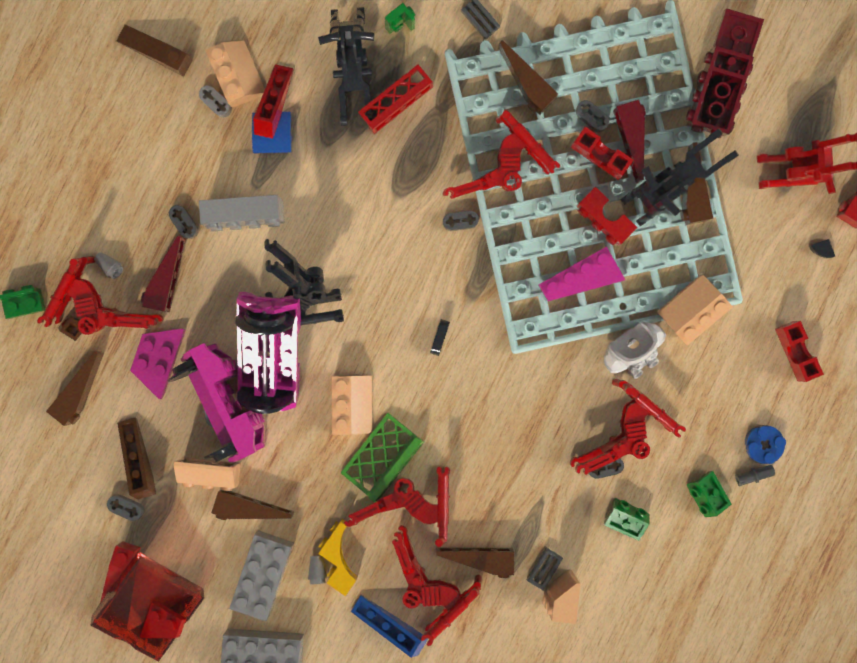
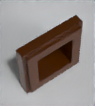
[58,315,86,341]

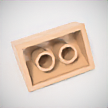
[205,41,265,108]
[657,273,733,345]
[332,375,372,435]
[174,457,241,491]
[542,570,580,624]

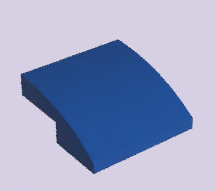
[252,112,292,153]

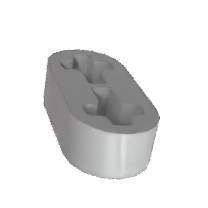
[199,85,232,118]

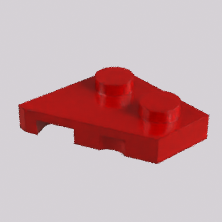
[140,601,186,638]

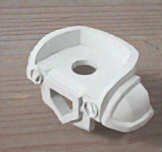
[604,321,666,379]

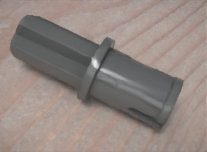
[735,465,775,487]

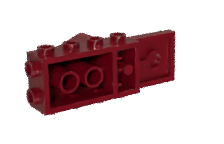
[686,8,764,138]

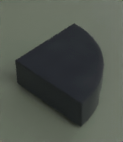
[809,239,835,258]

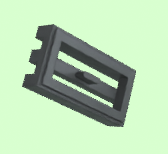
[461,0,500,40]
[526,547,563,591]

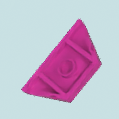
[130,329,186,399]

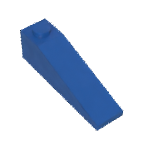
[351,595,428,658]

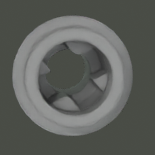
[94,252,123,279]
[308,556,327,584]

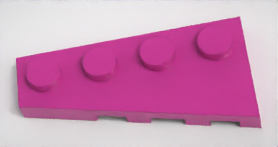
[539,246,625,301]

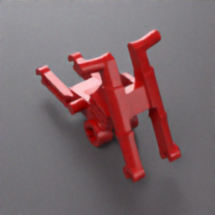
[443,110,560,199]
[757,133,857,194]
[37,256,164,335]
[570,379,686,475]
[344,467,450,547]
[392,525,482,646]

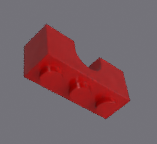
[571,127,633,180]
[577,186,638,246]
[775,321,824,382]

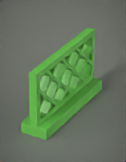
[341,413,425,502]

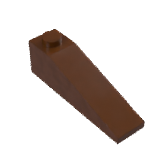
[116,25,193,77]
[498,40,558,115]
[680,142,713,226]
[46,351,104,426]
[117,417,156,500]
[211,490,294,520]
[436,548,514,578]

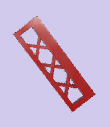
[358,64,433,134]

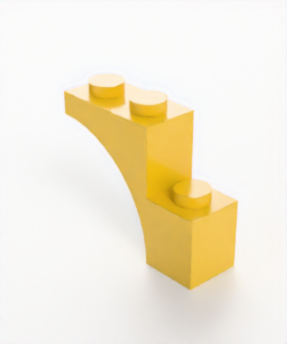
[318,519,358,596]

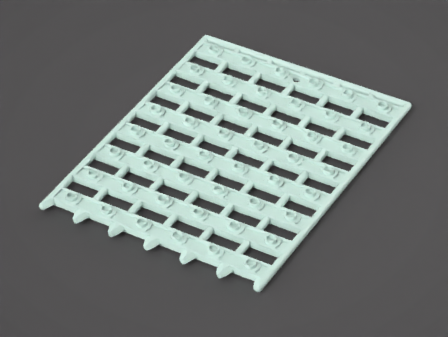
[444,0,743,354]

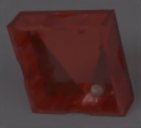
[90,552,204,662]

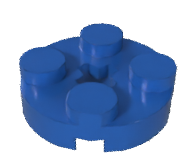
[745,425,786,464]

